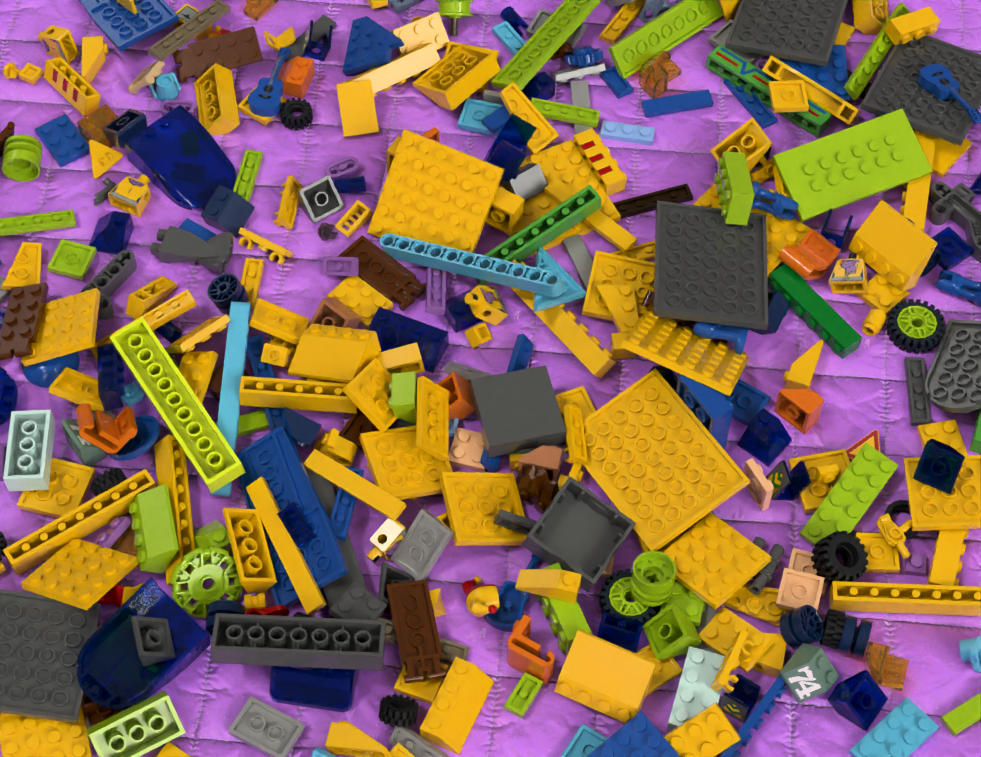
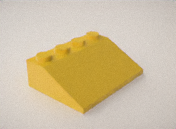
[412,44,501,111]
[848,200,938,292]
[288,324,381,383]
[554,629,657,723]

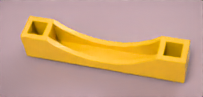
[762,55,863,126]

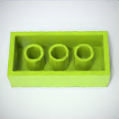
[714,151,755,225]
[534,562,592,657]
[86,691,186,757]

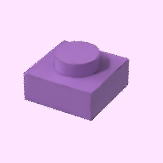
[904,553,926,577]

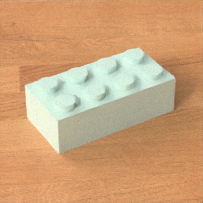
[3,410,56,491]
[666,646,725,732]

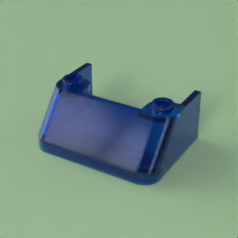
[484,113,536,182]
[269,666,360,712]

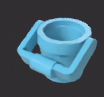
[149,72,181,102]
[959,635,981,673]

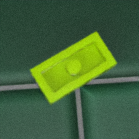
[504,672,543,719]

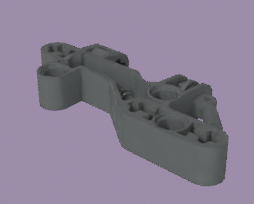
[928,181,981,263]

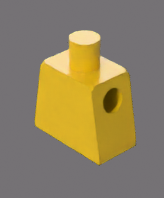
[751,633,787,678]

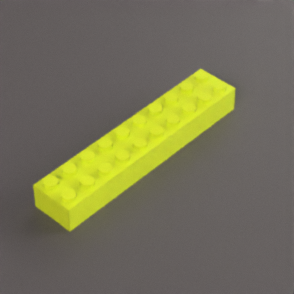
[109,317,246,494]

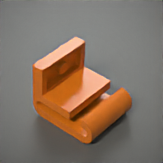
[778,229,841,281]
[76,403,138,454]
[507,614,554,684]

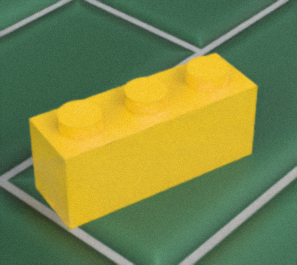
[884,6,941,46]

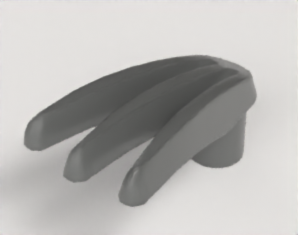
[93,177,116,206]

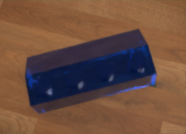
[369,307,449,373]

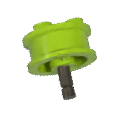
[436,0,473,36]

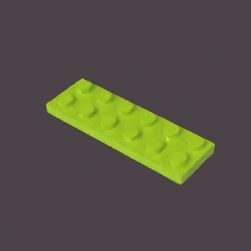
[799,442,899,554]

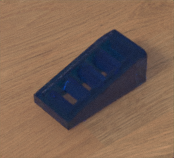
[277,502,315,547]

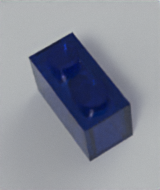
[597,612,644,653]

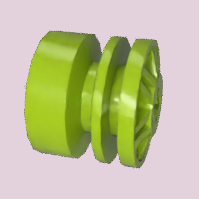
[2,134,42,182]
[630,551,676,607]

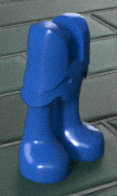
[751,181,799,221]
[936,270,981,307]
[693,321,749,355]

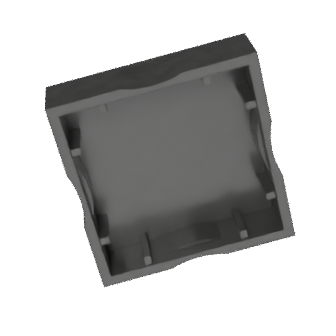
[469,365,566,458]
[521,476,636,592]

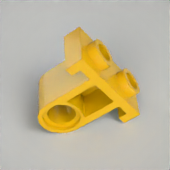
[313,428,358,467]

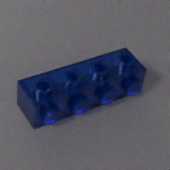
[97,344,125,411]

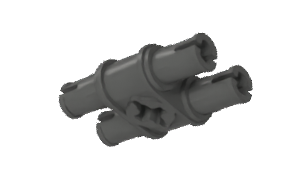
[749,537,784,595]

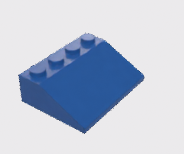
[676,375,733,449]

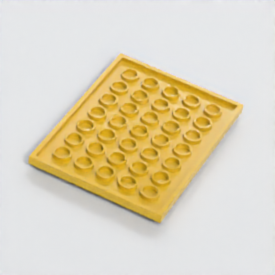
[565,368,750,551]

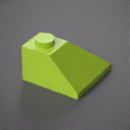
[193,520,233,563]
[642,603,702,660]

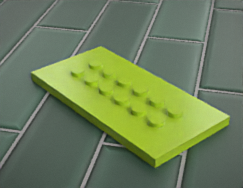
[772,108,933,222]

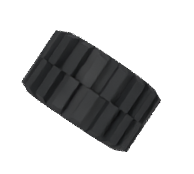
[811,531,868,585]

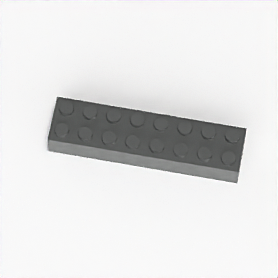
[210,613,386,671]

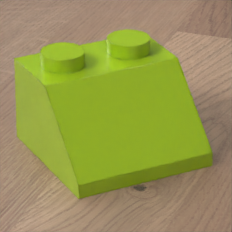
[388,371,418,425]

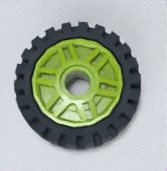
[886,299,945,354]
[599,569,660,632]

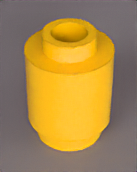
[862,308,887,337]

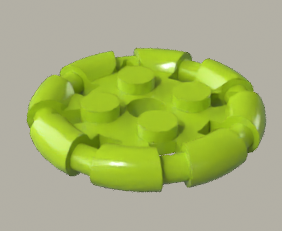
[170,546,243,619]

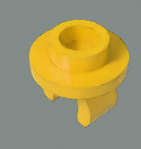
[3,62,21,79]

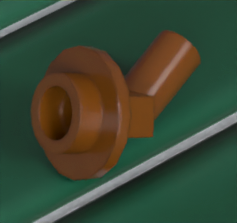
[551,41,574,60]

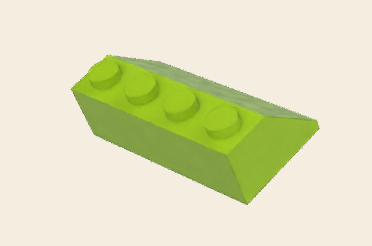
[129,484,179,574]

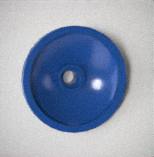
[22,352,80,388]
[108,415,161,461]

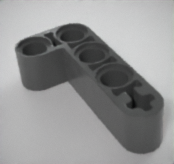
[81,250,137,320]

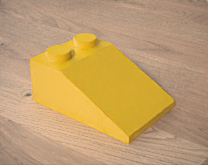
[710,117,773,172]

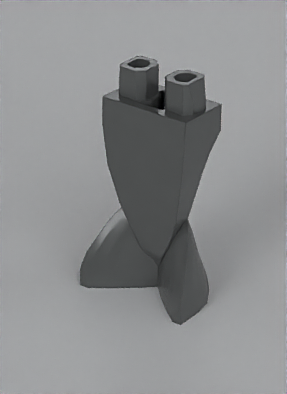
[150,226,234,274]

